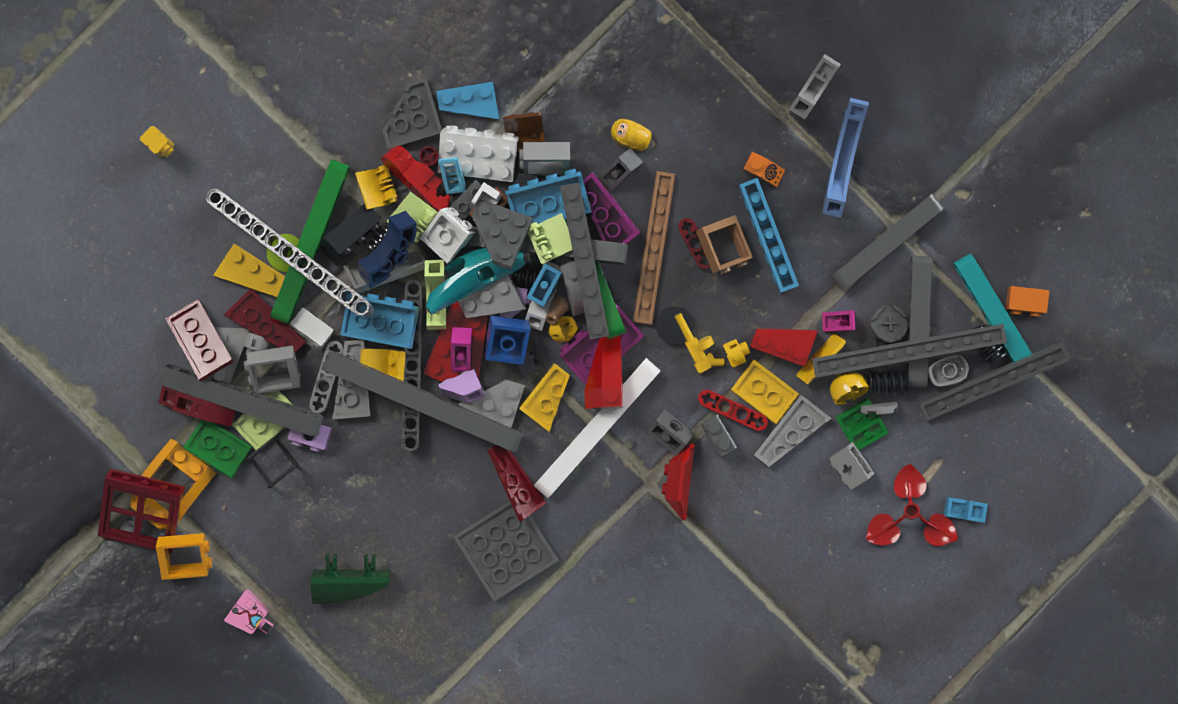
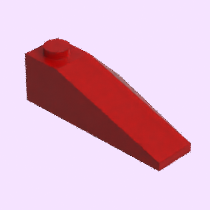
[584,335,624,410]

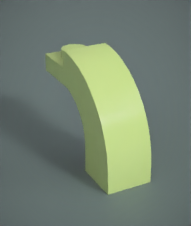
[425,260,447,330]

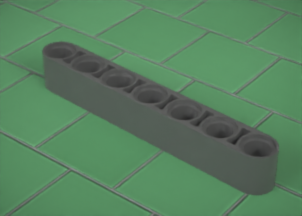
[831,193,944,291]
[906,256,932,388]

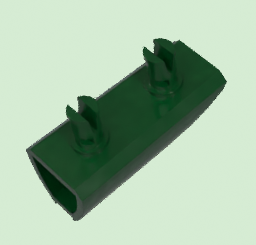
[311,554,391,604]

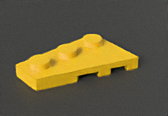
[519,363,570,432]

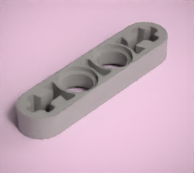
[309,341,344,413]

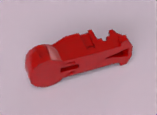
[381,145,450,212]

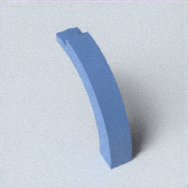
[822,98,869,218]

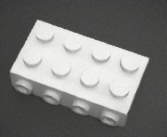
[438,126,519,182]

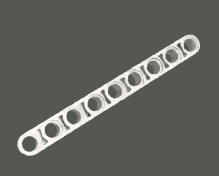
[534,358,661,498]

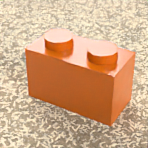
[1005,286,1049,317]

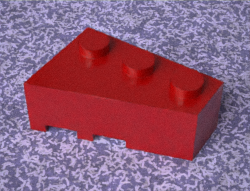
[749,329,818,367]

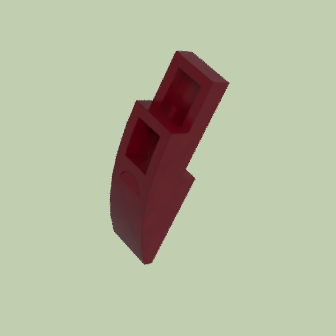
[158,385,236,426]

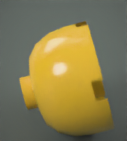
[830,371,869,406]

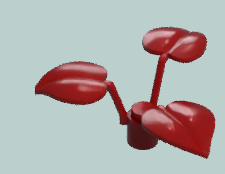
[866,464,958,546]

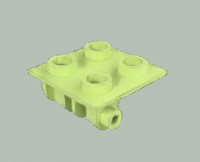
[386,192,438,243]
[528,213,572,264]

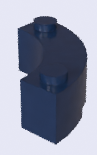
[358,211,417,288]

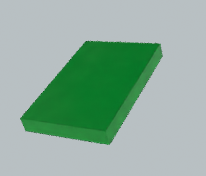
[183,420,253,480]

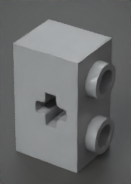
[829,442,874,490]

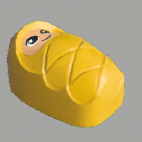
[611,119,652,152]

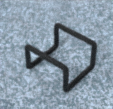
[246,437,299,488]

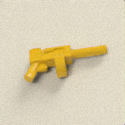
[675,313,724,373]

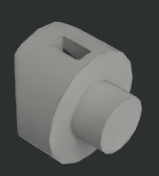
[242,333,269,355]

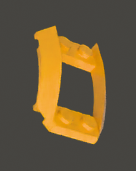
[130,439,216,530]

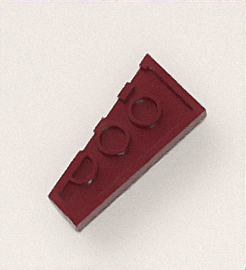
[224,288,306,353]

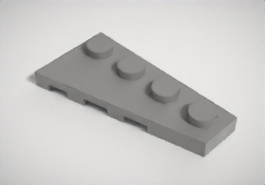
[343,251,425,294]
[332,340,371,420]
[754,395,831,467]

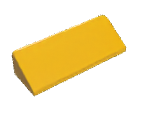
[796,334,846,385]

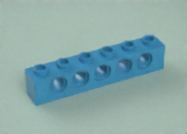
[738,178,799,294]

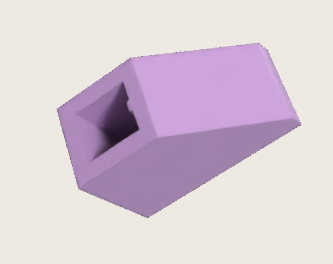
[438,369,485,404]

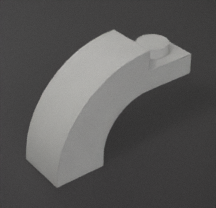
[789,54,841,119]
[559,260,585,317]

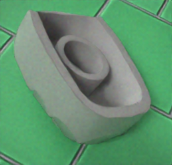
[928,355,969,386]

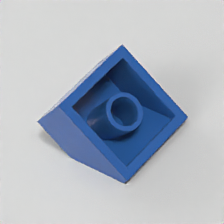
[485,315,530,365]

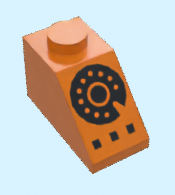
[743,152,785,188]

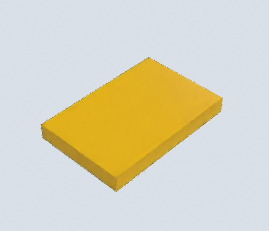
[731,359,799,425]

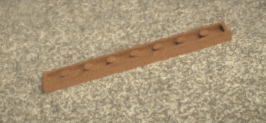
[633,171,675,325]

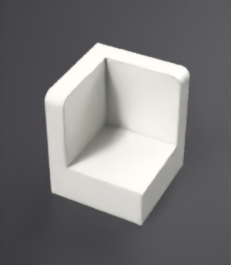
[471,183,502,206]

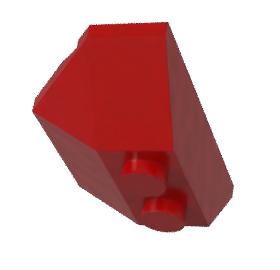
[661,443,695,521]

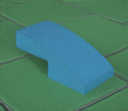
[944,497,988,523]

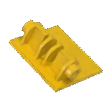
[355,165,398,209]

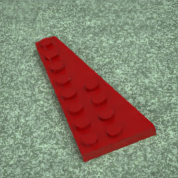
[423,249,489,382]

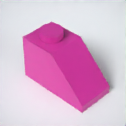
[451,327,472,372]

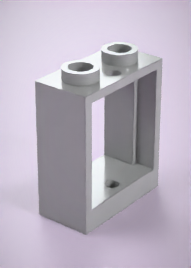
[520,142,570,176]
[244,346,300,394]

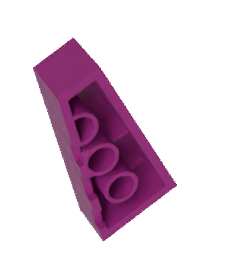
[583,172,641,244]

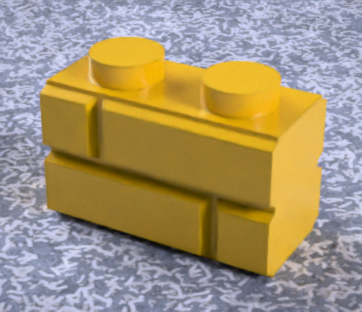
[140,126,174,158]

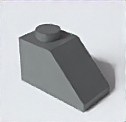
[598,148,643,192]

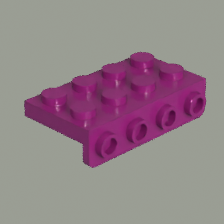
[559,304,644,385]

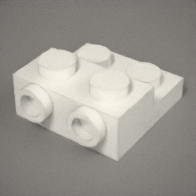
[420,208,475,263]

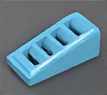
[438,157,466,194]

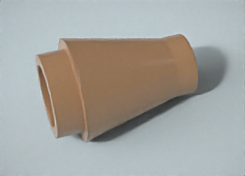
[546,296,569,325]

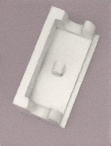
[290,308,334,350]

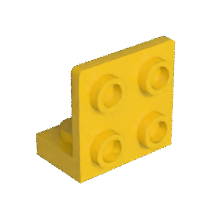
[358,349,406,387]

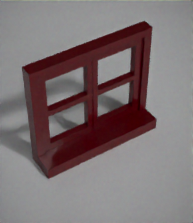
[98,469,185,554]

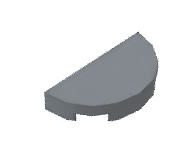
[861,402,898,415]

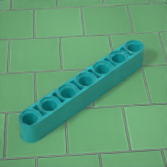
[953,253,1032,362]

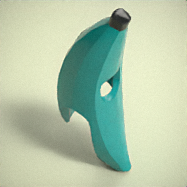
[426,248,532,315]

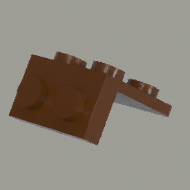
[503,112,545,156]

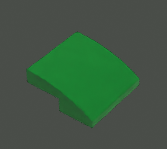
[835,398,888,450]

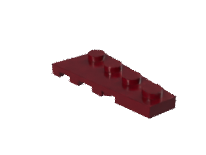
[487,445,546,522]

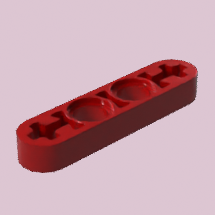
[698,390,768,431]

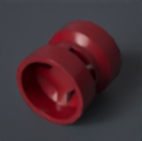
[419,147,439,167]

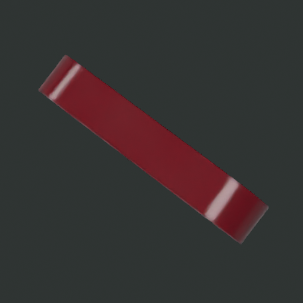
[678,218,710,269]

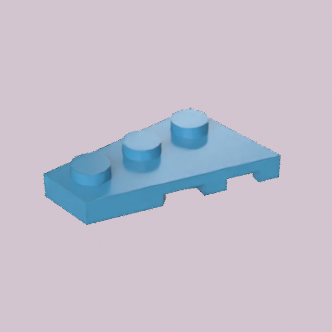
[436,82,499,120]

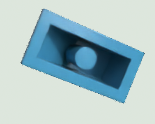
[527,263,562,307]

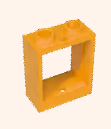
[156,533,212,580]

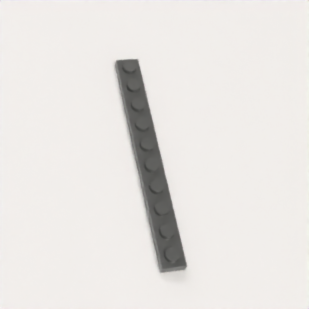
[812,324,1007,378]

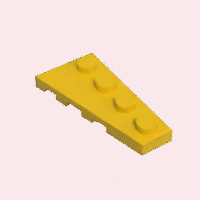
[213,244,285,297]

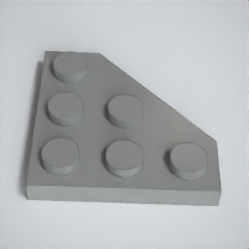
[458,379,525,427]

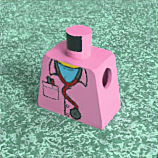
[224,589,274,634]

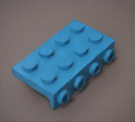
[505,169,591,224]
[340,292,420,349]

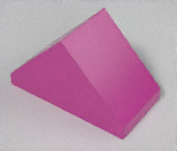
[822,310,855,332]

